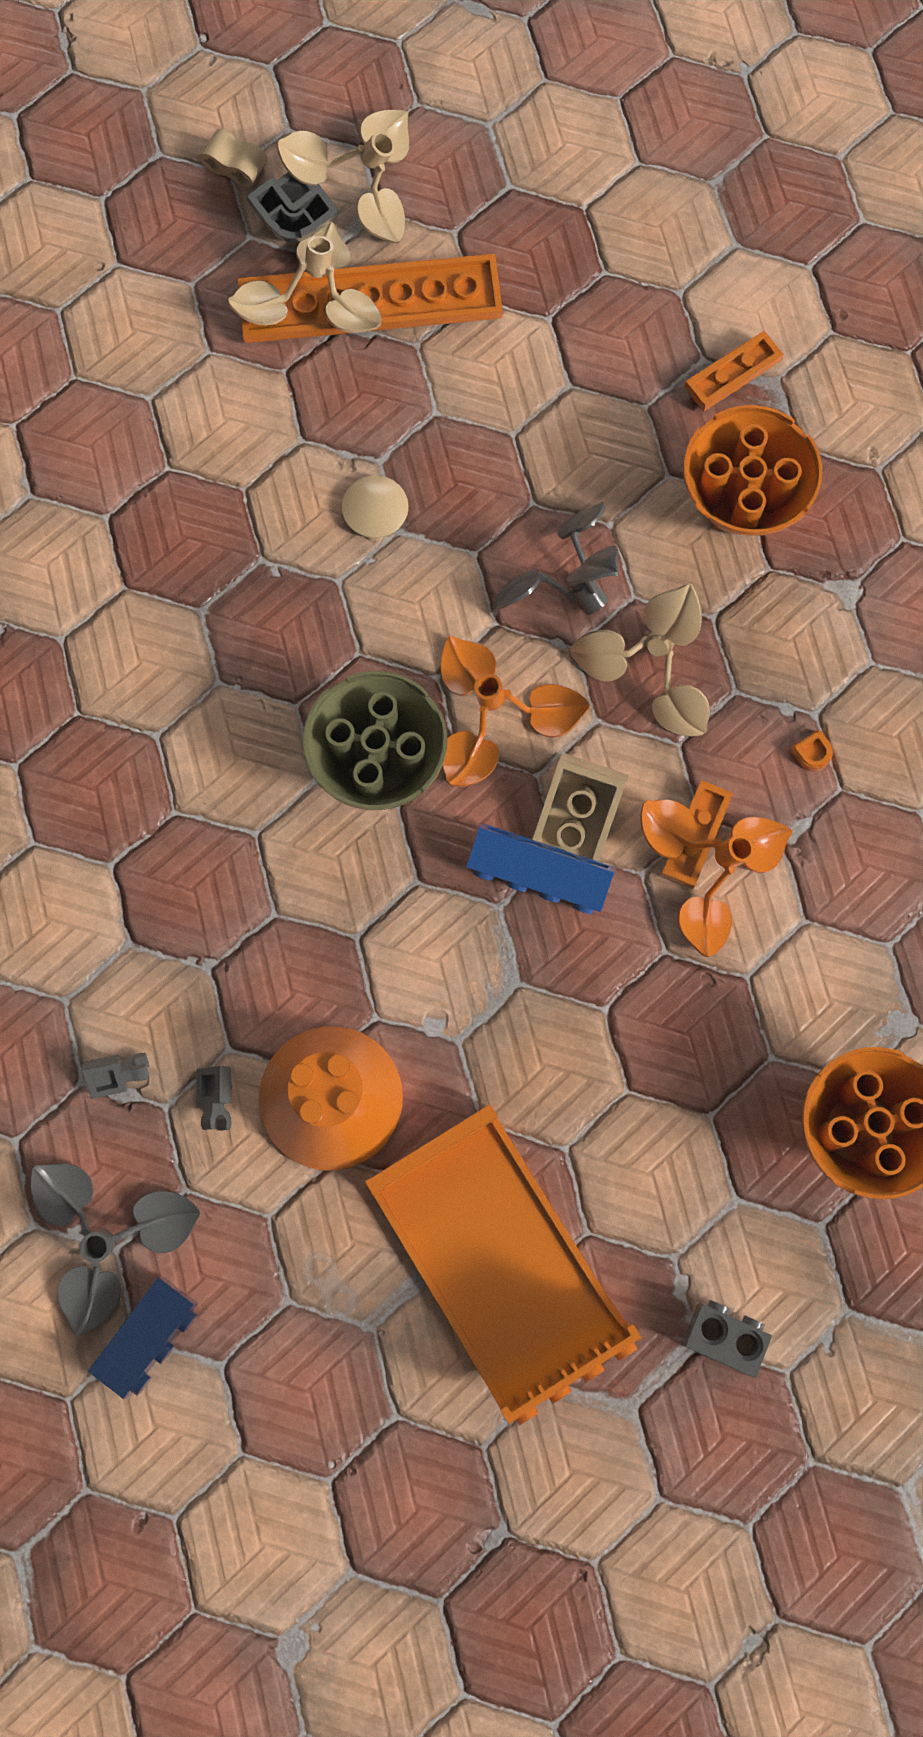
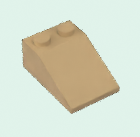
[533,753,628,861]

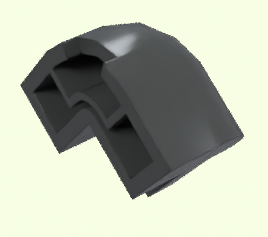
[247,172,339,242]

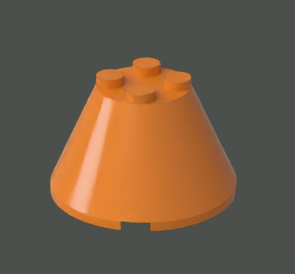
[683,405,823,536]
[259,1026,403,1171]
[802,1047,923,1199]

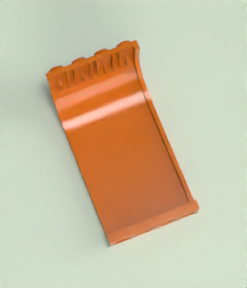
[365,1104,642,1425]

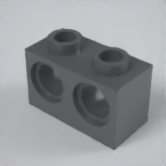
[681,1300,772,1378]

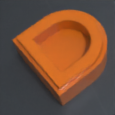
[790,729,833,771]

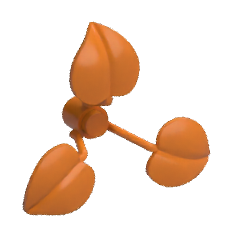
[441,636,589,787]
[640,800,793,957]

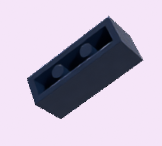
[88,1277,199,1399]

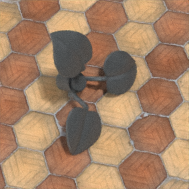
[492,501,619,616]
[31,1164,200,1335]

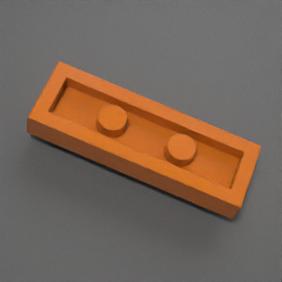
[684,331,784,412]
[661,780,733,889]

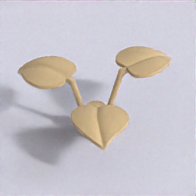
[277,110,409,243]
[228,222,382,333]
[570,583,710,736]

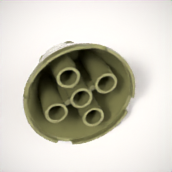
[303,671,447,810]

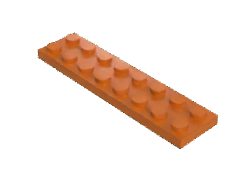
[238,254,503,343]

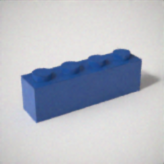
[466,823,616,914]

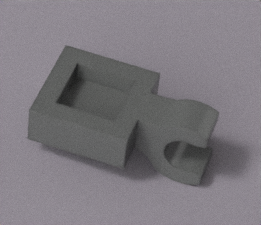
[82,1053,150,1099]
[196,1066,232,1131]

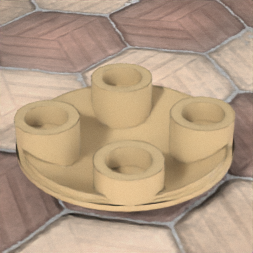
[342,476,409,541]

